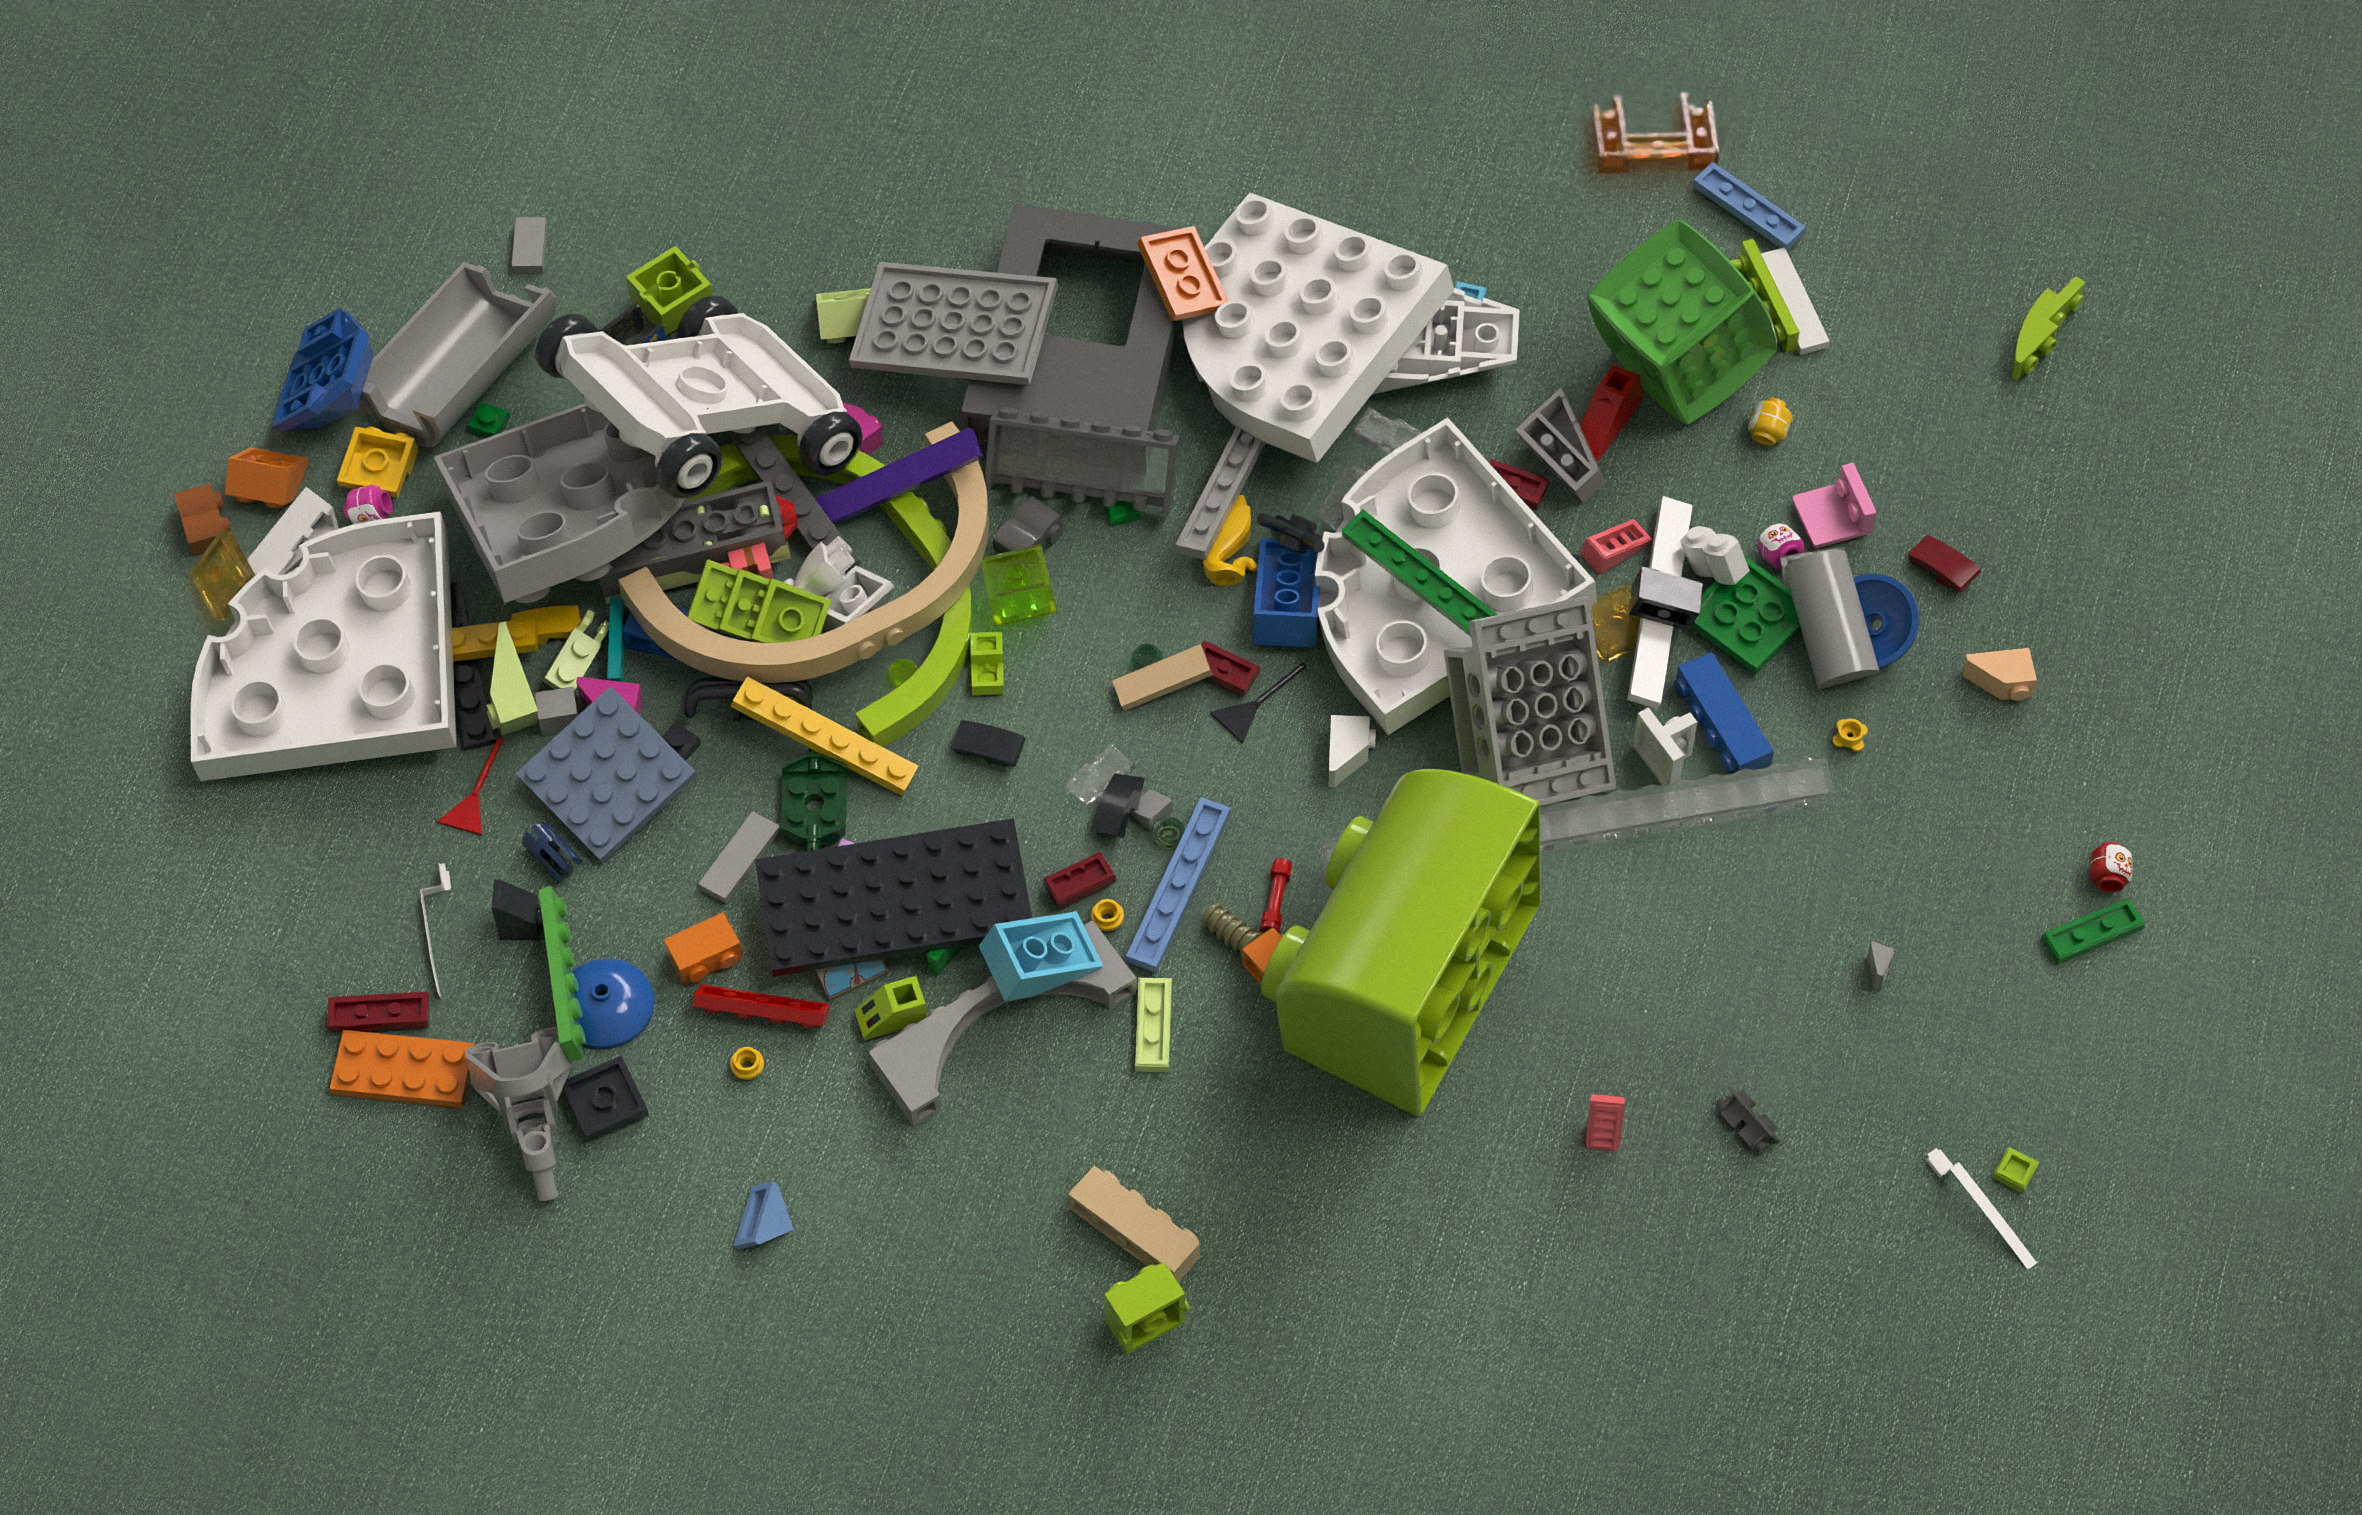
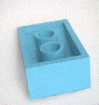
[979,911,1103,1001]

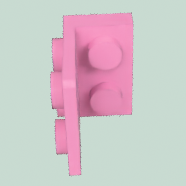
[1792,463,1877,549]

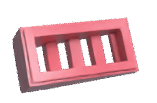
[1581,519,1653,574]
[1585,1094,1625,1151]

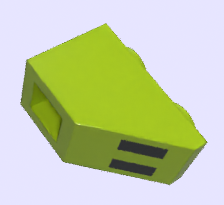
[854,976,927,1041]

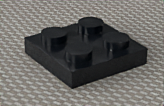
[562,1056,649,1142]

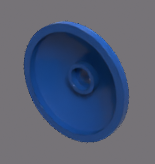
[1854,574,1920,668]
[571,959,655,1050]

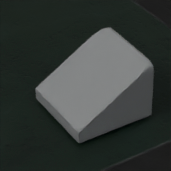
[1130,789,1173,831]
[1867,941,1894,991]

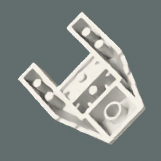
[1372,288,1519,395]

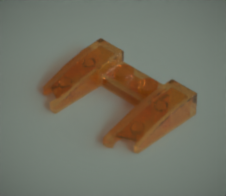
[1592,93,1719,173]

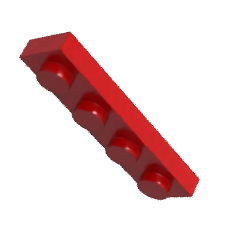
[693,984,831,1028]

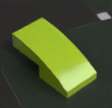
[970,632,1004,696]

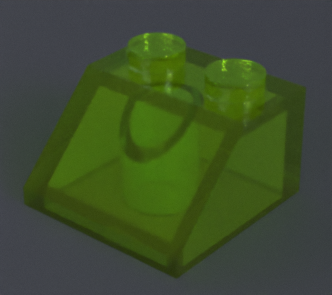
[981,544,1057,627]

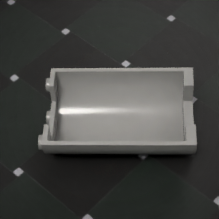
[359,262,556,448]

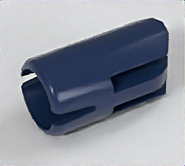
[522,822,582,883]

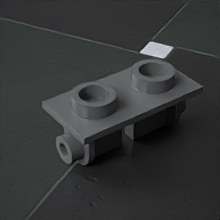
[1716,1086,1781,1154]

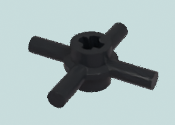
[1257,513,1325,554]

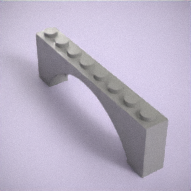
[869,920,1137,1127]

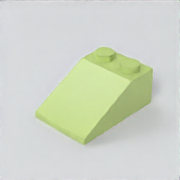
[486,622,538,736]

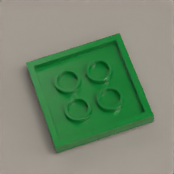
[1691,555,1801,675]

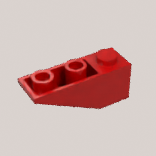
[1580,365,1644,463]

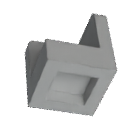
[535,687,578,736]

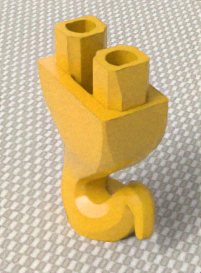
[1203,495,1258,586]

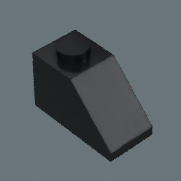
[491,880,544,940]

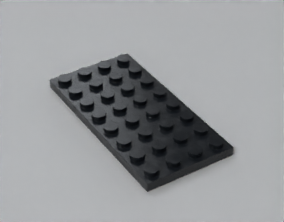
[755,818,1032,977]

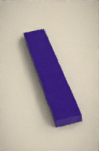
[815,427,983,526]

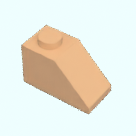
[1962,648,2037,701]

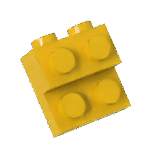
[337,427,419,498]

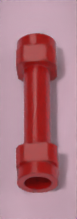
[1260,858,1293,934]

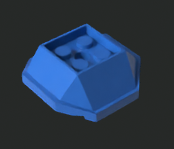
[272,308,374,433]

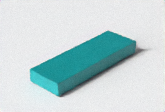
[607,597,626,682]

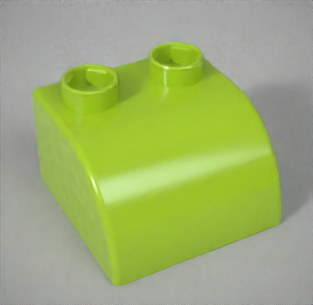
[1261,769,1541,1117]

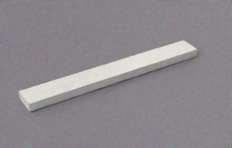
[1627,496,1692,709]

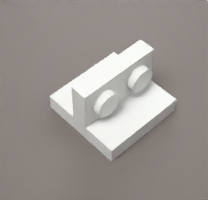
[1633,707,1697,794]

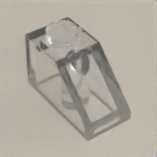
[1316,464,1388,533]

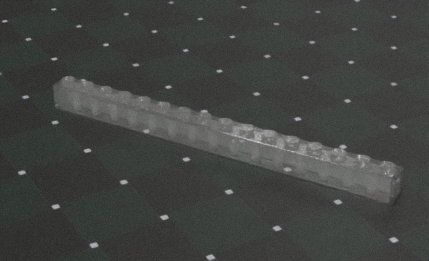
[1317,758,1835,893]

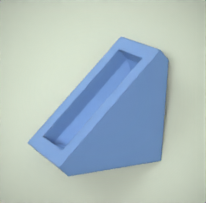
[733,1181,794,1250]

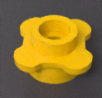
[1832,719,1868,752]

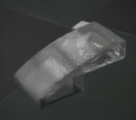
[1351,407,1422,454]
[1064,744,1136,807]

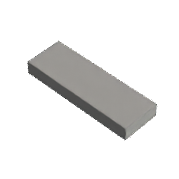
[698,811,780,904]

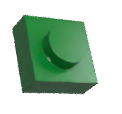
[468,402,510,438]

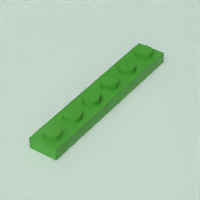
[539,886,586,1062]

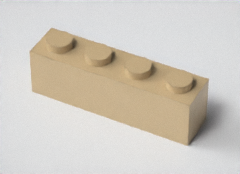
[1068,1165,1200,1282]

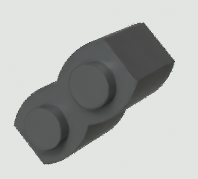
[993,496,1063,569]

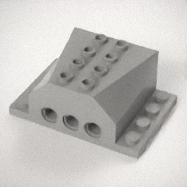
[1444,597,1616,806]

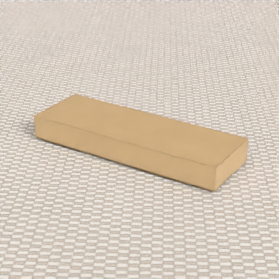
[1112,644,1213,711]

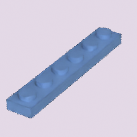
[1126,797,1231,973]

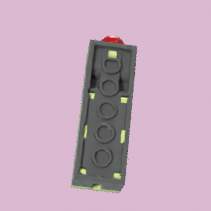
[598,480,799,604]

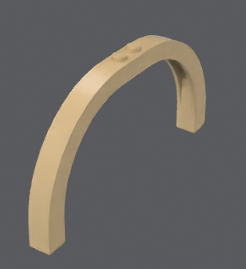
[618,421,989,683]

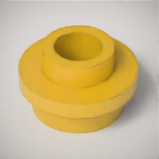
[1091,899,1124,931]
[730,1047,764,1080]

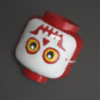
[2089,842,2133,893]

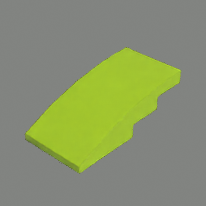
[687,559,832,643]

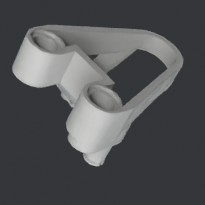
[465,1027,572,1201]

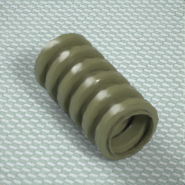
[1201,903,1261,956]

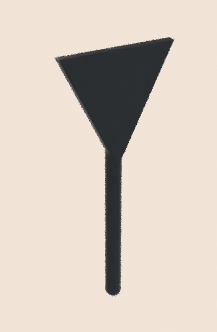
[1210,663,1307,744]

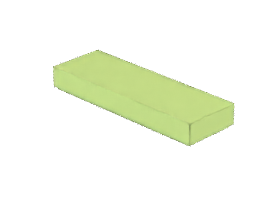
[1135,978,1172,1072]

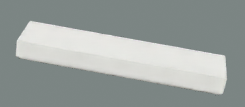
[1761,247,1830,355]

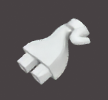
[784,536,855,596]

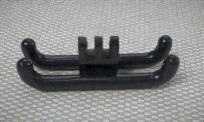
[684,677,813,721]

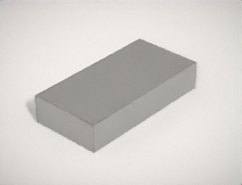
[512,217,547,273]

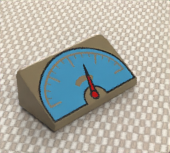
[814,959,888,1001]

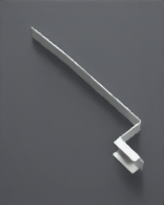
[420,863,451,999]
[1926,1148,2036,1270]

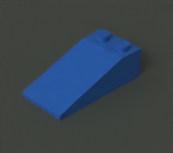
[1253,538,1320,648]

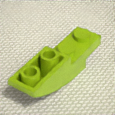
[2012,276,2086,381]

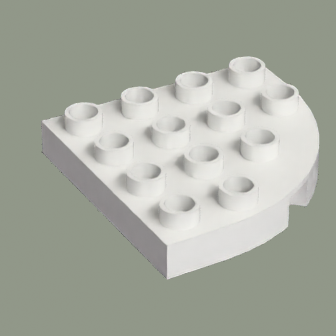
[1182,193,1454,463]
[1315,417,1597,735]
[191,512,456,781]

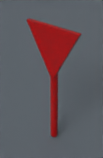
[437,737,503,836]

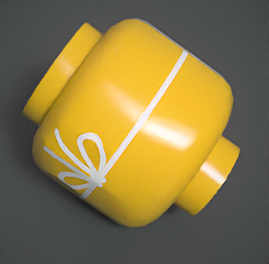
[1747,397,1793,446]

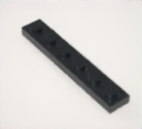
[450,582,496,751]

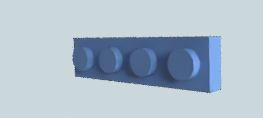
[1693,162,1806,251]

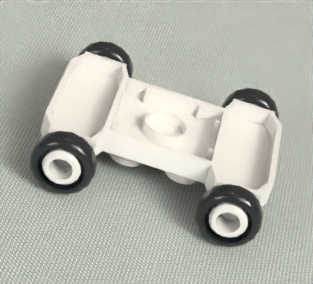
[535,295,863,499]

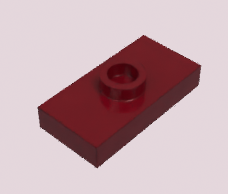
[1043,852,1116,909]

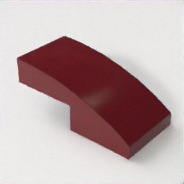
[1908,535,1981,592]

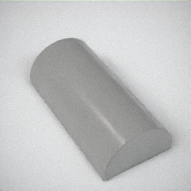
[1784,549,1880,690]

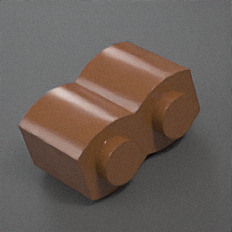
[174,483,232,555]

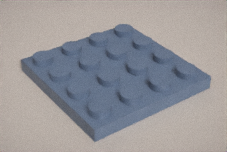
[515,686,698,864]

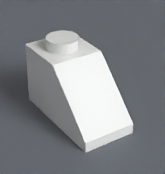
[1328,715,1376,787]

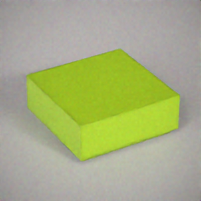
[1993,1147,2039,1194]

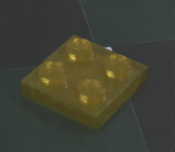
[189,530,255,620]
[1591,584,1640,663]

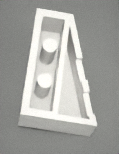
[243,487,339,581]

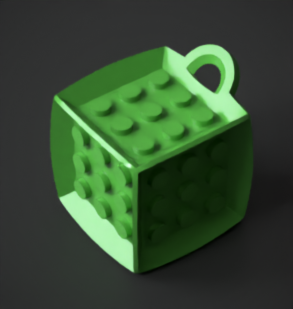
[1587,220,1777,424]

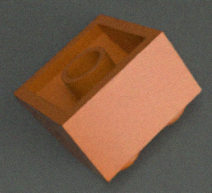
[225,447,309,508]

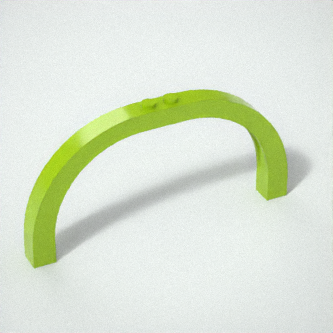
[684,435,972,747]

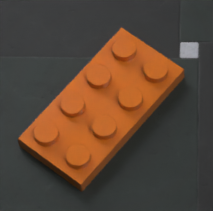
[330,1030,474,1108]

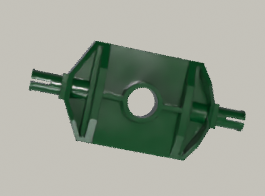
[780,748,847,851]

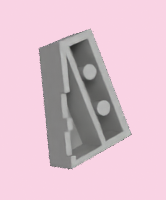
[1515,388,1606,504]

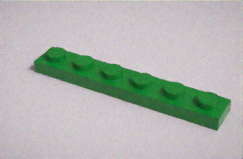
[1341,509,1498,637]

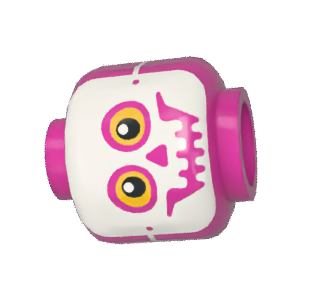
[343,485,393,524]
[1757,523,1804,570]

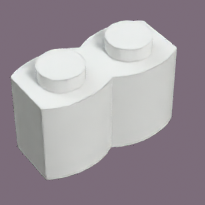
[1680,526,1750,585]

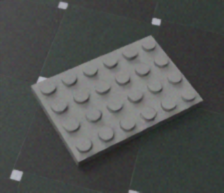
[849,262,1058,385]

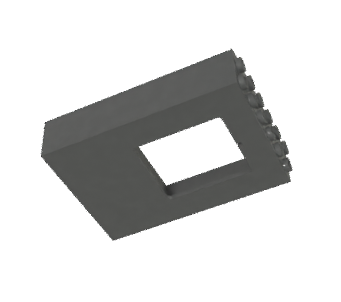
[961,204,1184,474]

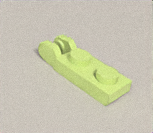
[542,610,609,691]

